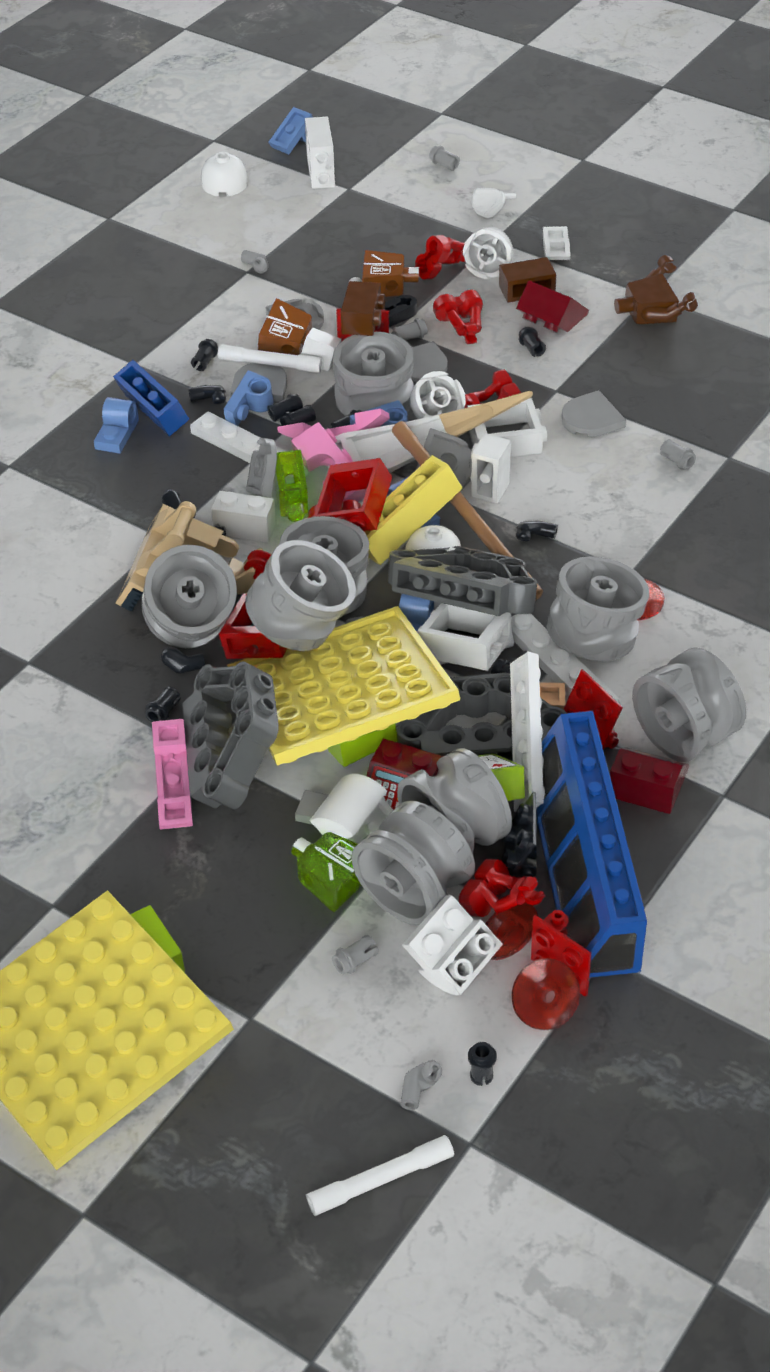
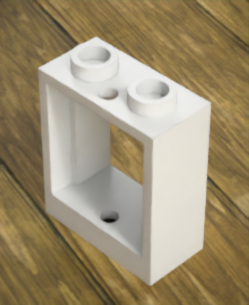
[305,116,335,189]
[468,398,547,457]
[417,603,512,671]

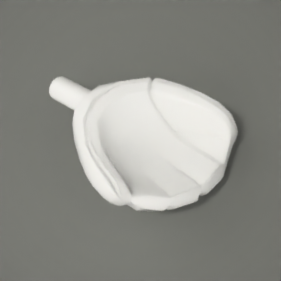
[471,188,516,218]

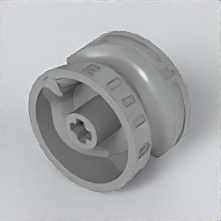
[333,332,414,416]
[280,516,369,615]
[245,540,356,651]
[141,545,237,649]
[546,556,649,661]
[632,647,746,762]
[397,748,512,853]
[352,801,475,925]

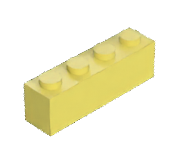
[364,455,463,565]

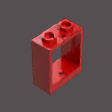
[313,458,392,531]
[219,593,288,659]

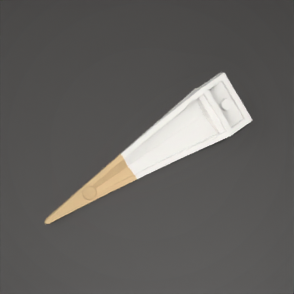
[327,391,533,473]

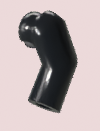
[516,520,558,542]

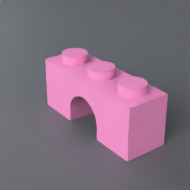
[291,422,367,502]

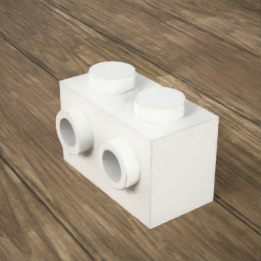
[470,433,511,504]
[211,491,276,543]

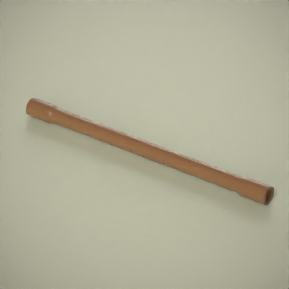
[392,421,543,600]

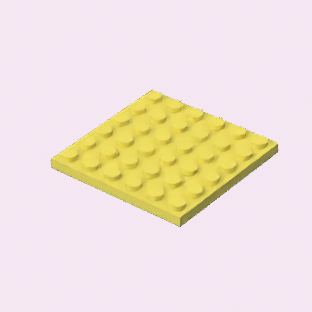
[227,606,460,766]
[0,890,234,1171]

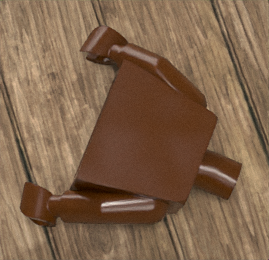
[614,255,698,324]

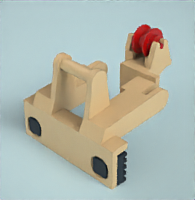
[115,501,272,611]

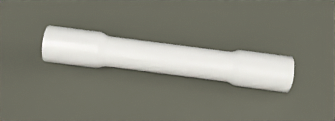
[218,344,323,373]
[306,1135,454,1216]

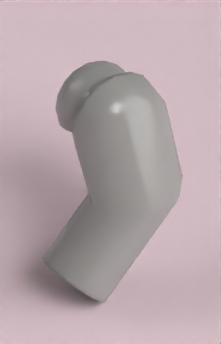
[241,250,269,274]
[400,1060,442,1110]

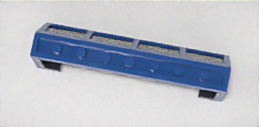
[536,711,647,978]

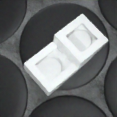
[543,226,570,260]

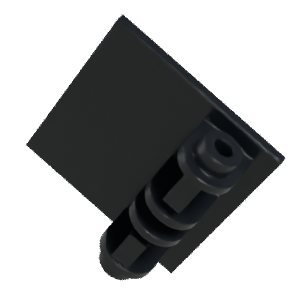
[502,792,537,877]

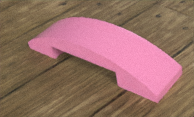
[277,409,390,439]
[152,719,193,830]

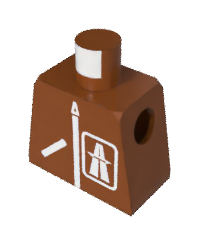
[362,250,419,297]
[258,298,312,355]

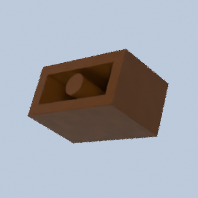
[499,257,556,303]
[341,281,385,336]

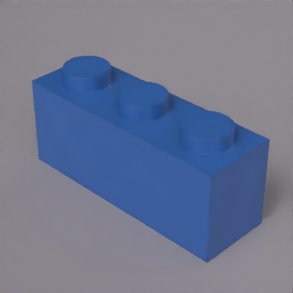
[113,360,189,437]

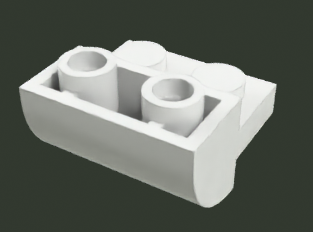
[310,774,393,856]
[402,895,503,995]

